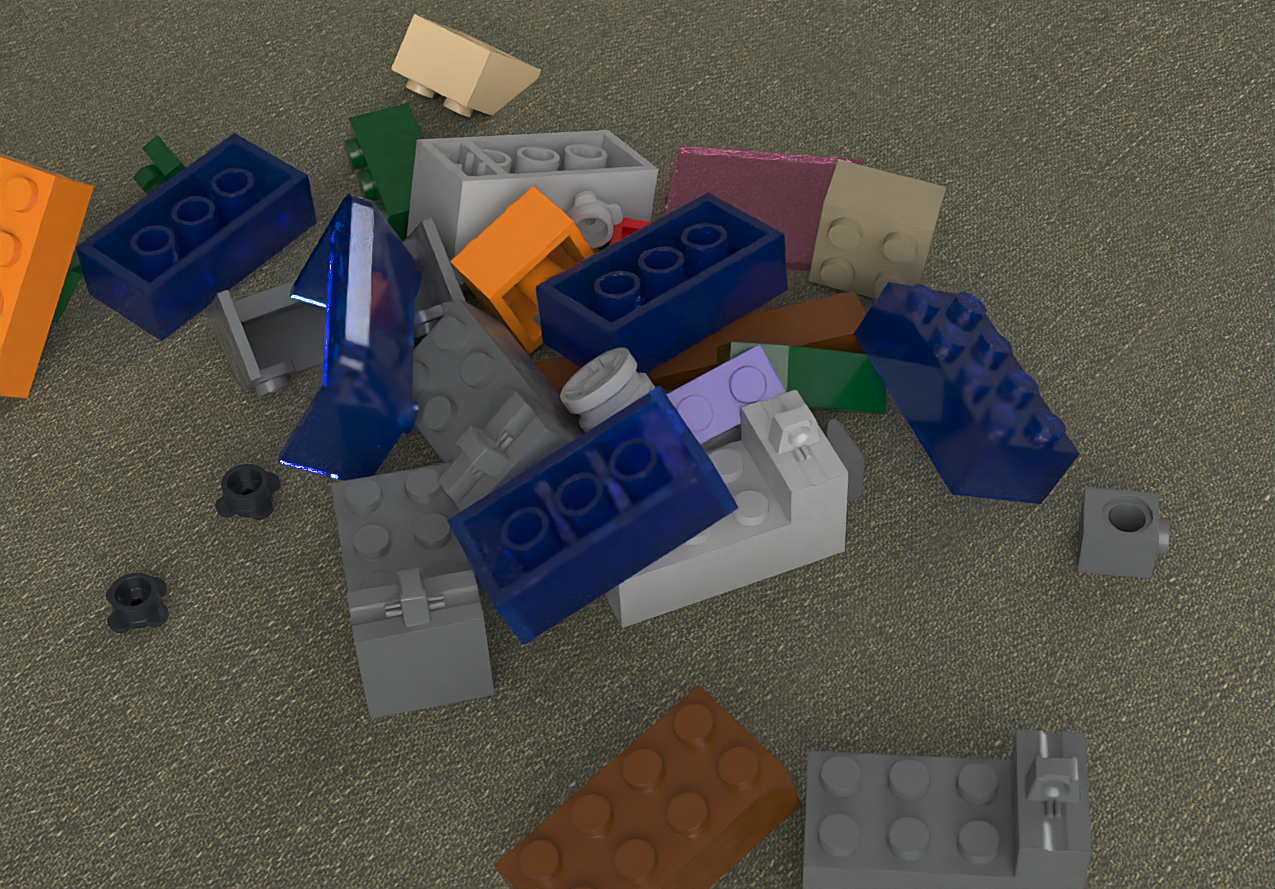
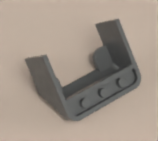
[206,218,465,398]

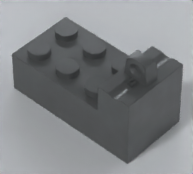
[385,298,617,550]
[331,462,495,719]
[803,729,1092,889]

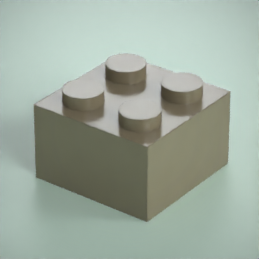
[808,159,946,309]

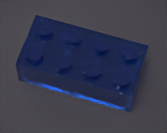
[75,133,317,341]
[535,192,788,374]
[854,282,1080,504]
[447,386,739,645]

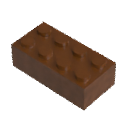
[494,685,801,889]

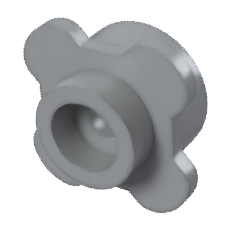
[565,191,623,248]

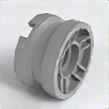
[560,348,656,439]

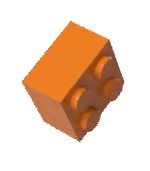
[450,186,610,355]

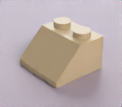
[391,14,541,117]

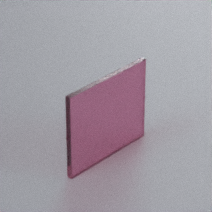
[663,146,864,271]

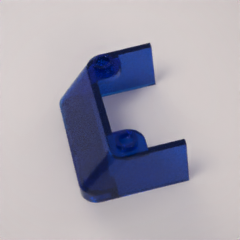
[278,193,422,481]

